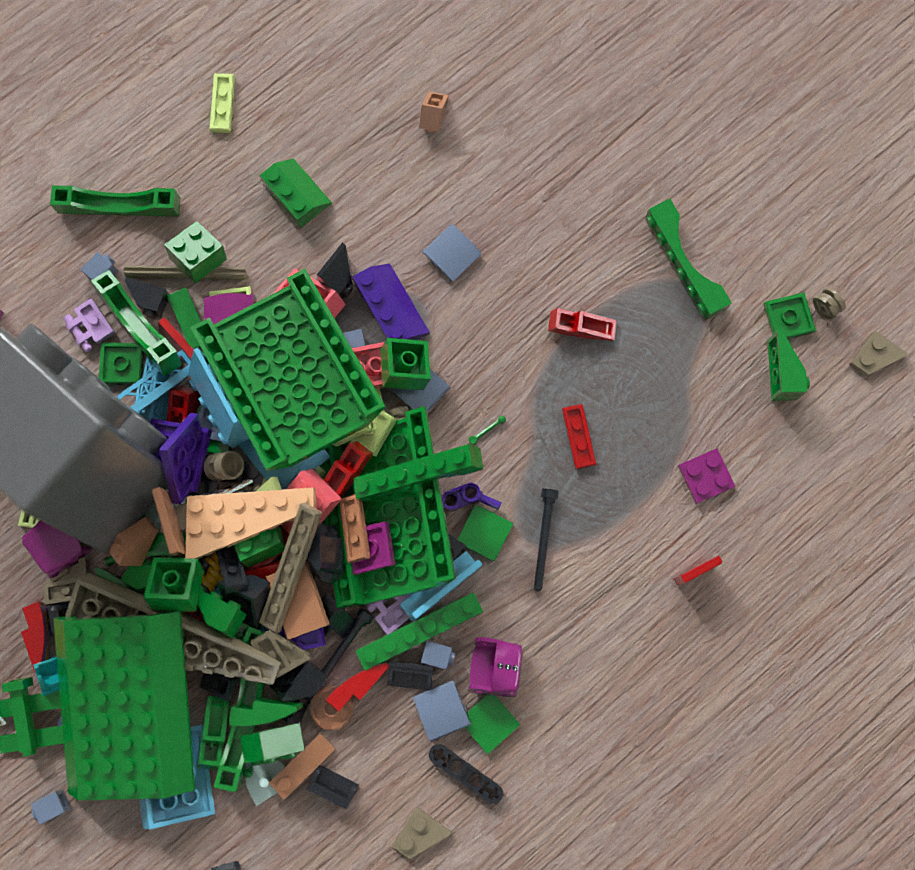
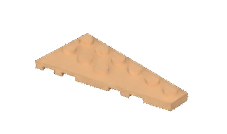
[186,488,316,559]

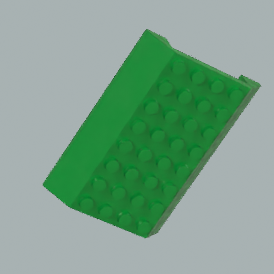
[190,268,385,471]
[320,406,456,608]
[53,611,195,801]

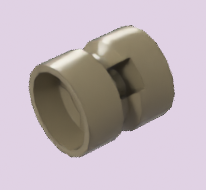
[204,451,244,481]

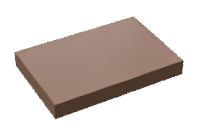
[152,487,186,558]
[266,561,329,639]

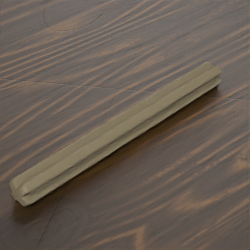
[123,265,246,280]

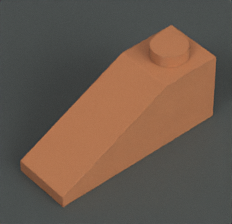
[269,733,335,799]

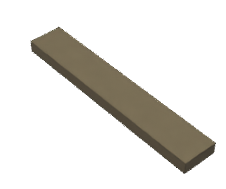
[259,503,322,633]

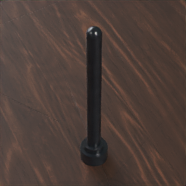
[534,488,559,592]
[305,608,374,700]

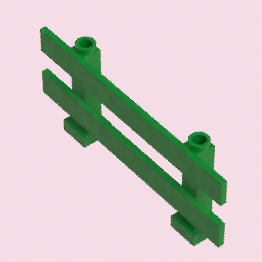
[0,677,64,757]

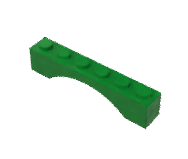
[50,185,181,217]
[645,198,732,320]
[91,270,182,376]
[353,444,484,503]
[120,559,246,638]
[356,592,483,671]
[214,677,266,792]

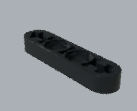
[429,744,503,804]

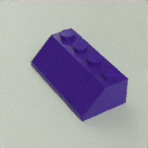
[352,263,430,340]

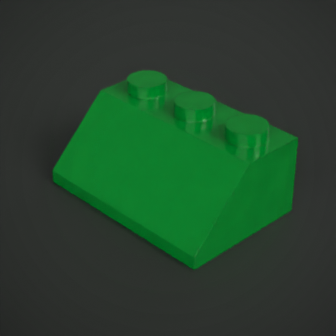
[259,158,332,228]

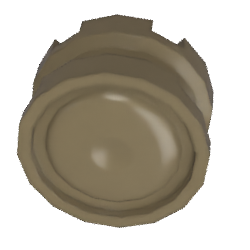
[812,288,846,321]

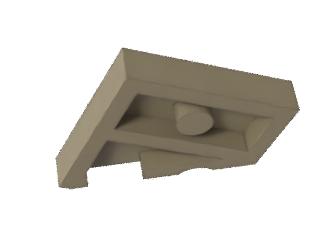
[849,330,908,376]
[43,557,88,607]
[250,630,311,678]
[392,807,452,859]

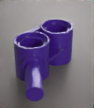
[442,483,502,512]

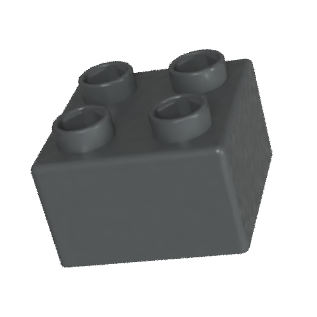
[0,324,168,554]

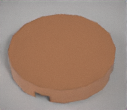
[310,686,354,730]

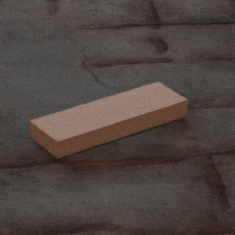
[339,495,371,563]

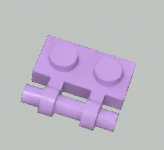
[63,298,115,352]
[366,594,411,635]

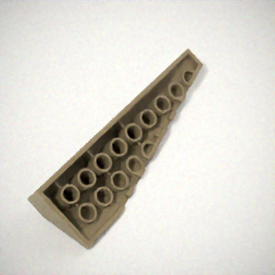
[65,572,281,684]

